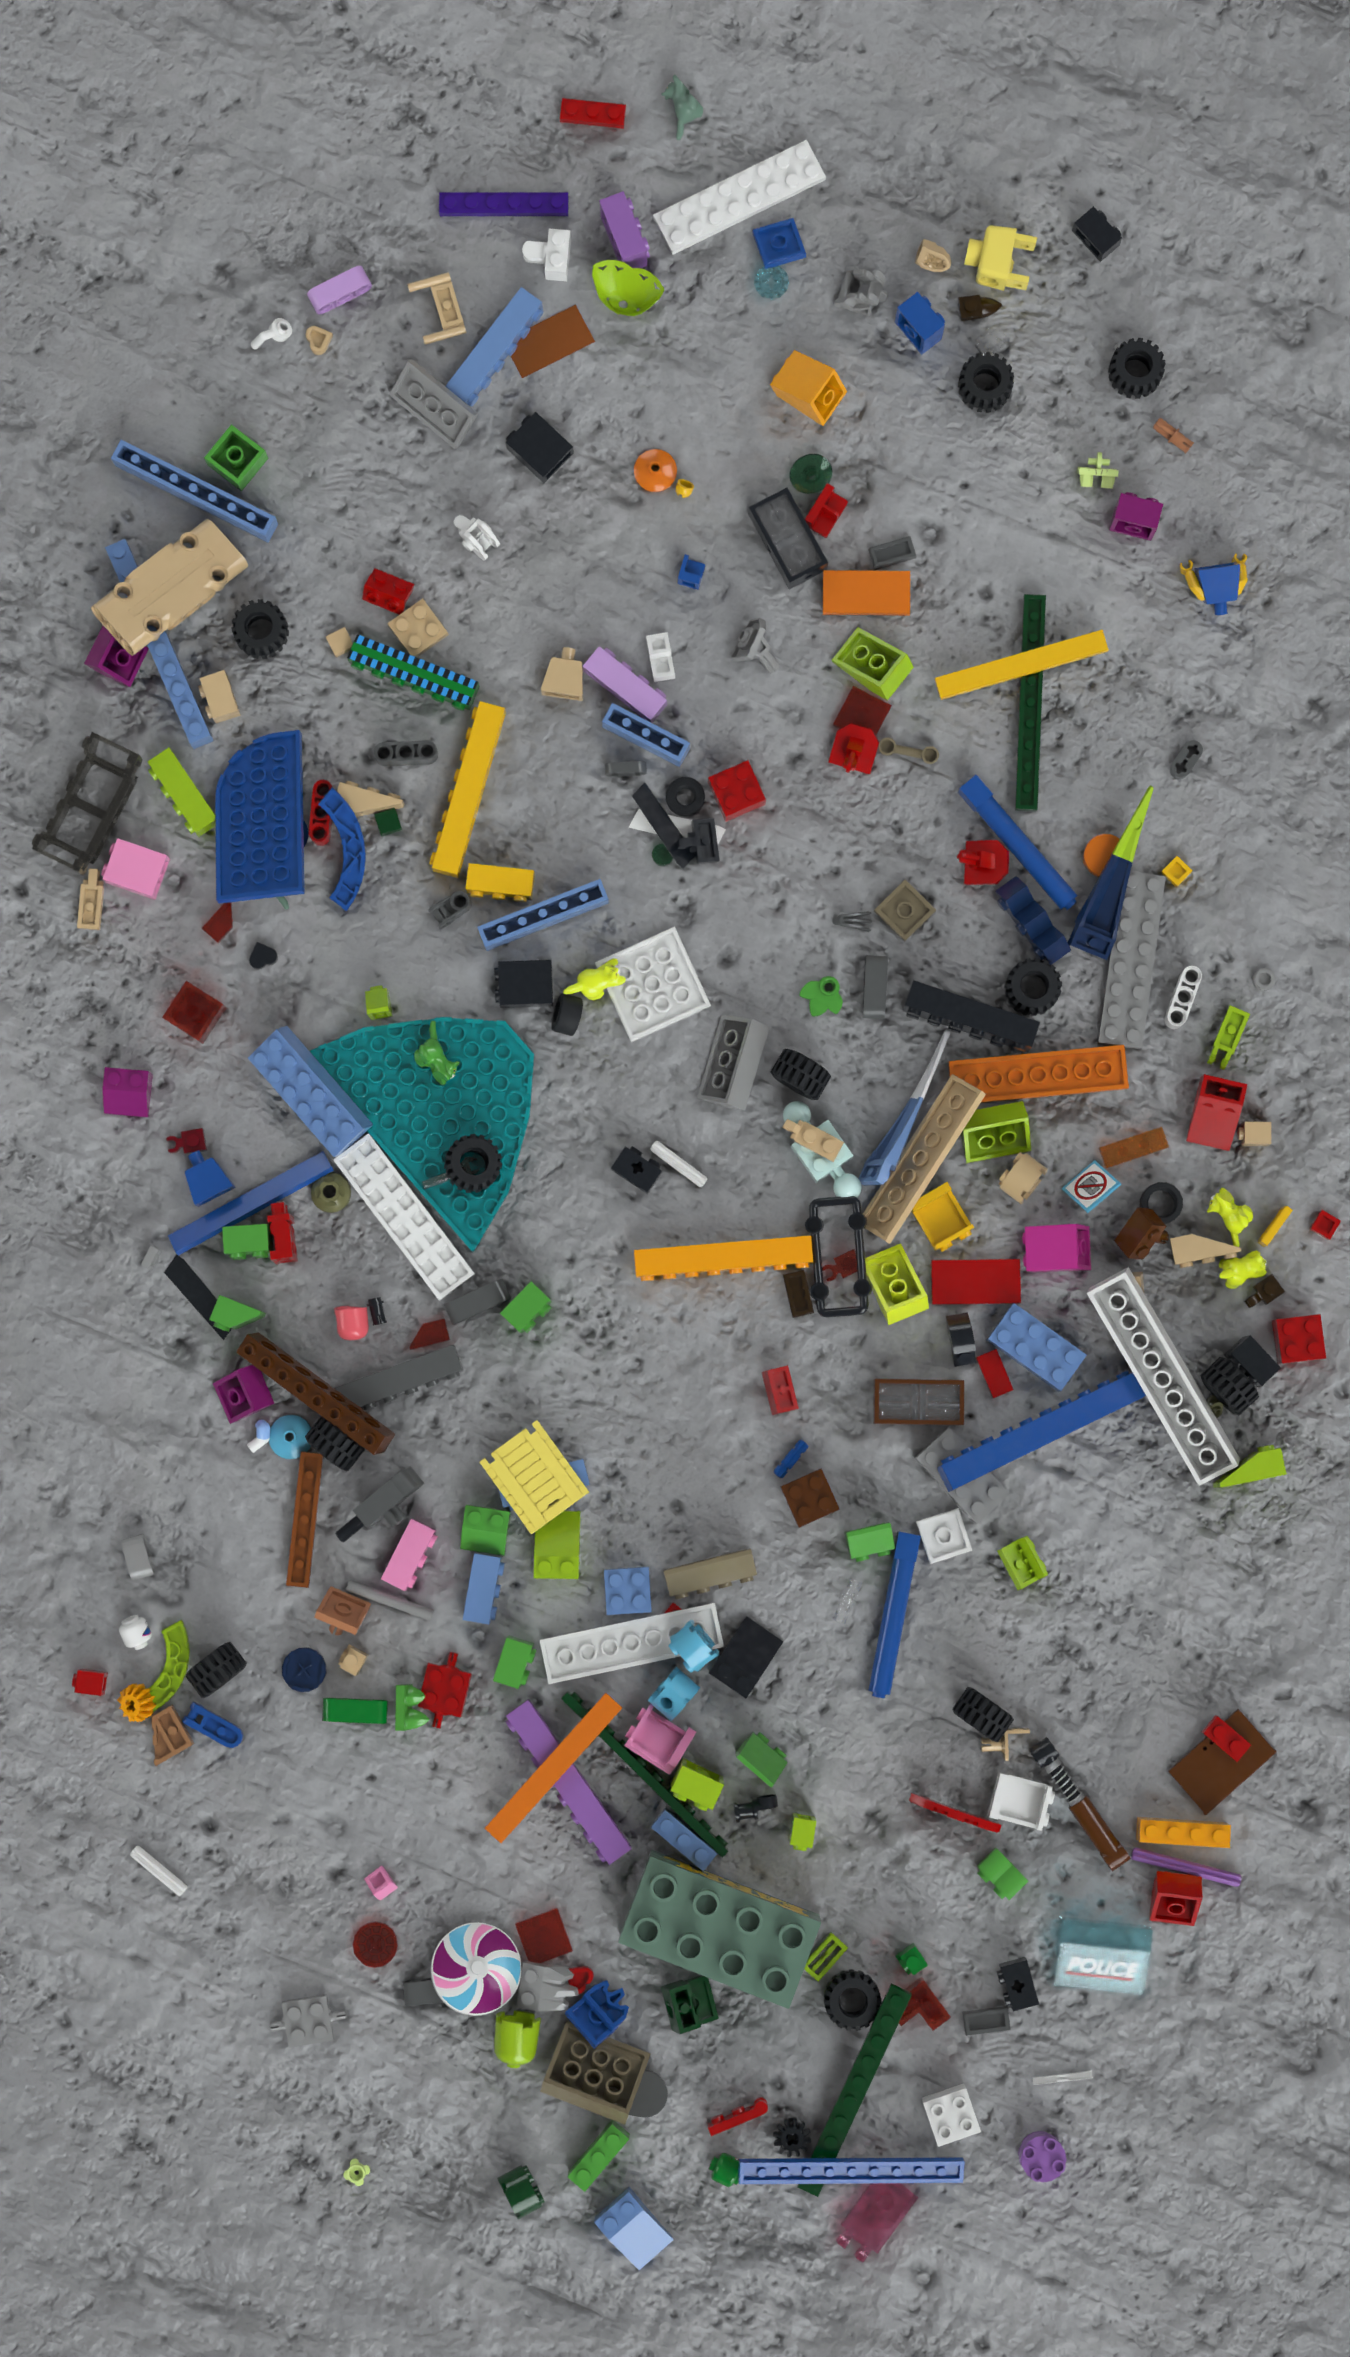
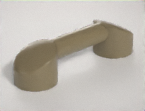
[878,738,939,764]

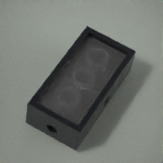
[748,488,828,589]

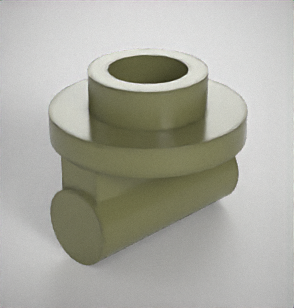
[1206,1395,1223,1418]

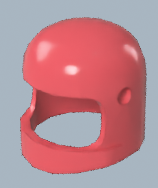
[334,1306,369,1341]

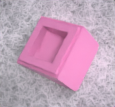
[364,1866,398,1900]

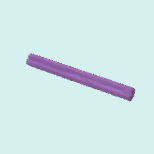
[1131,1848,1241,1887]

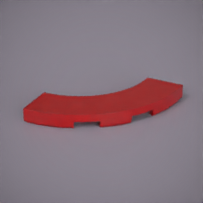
[909,1793,1002,1833]

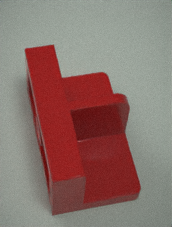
[805,483,848,538]

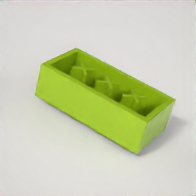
[671,1758,724,1811]

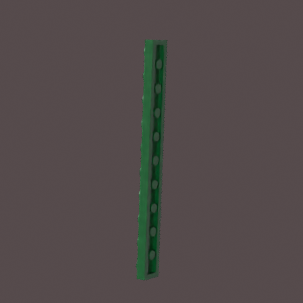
[1015,594,1046,812]
[561,1691,728,1858]
[797,1983,912,2197]

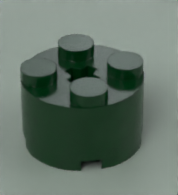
[497,2165,545,2220]

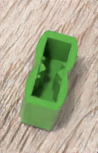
[977,1847,1028,1900]

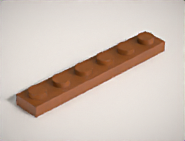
[286,1452,324,1588]

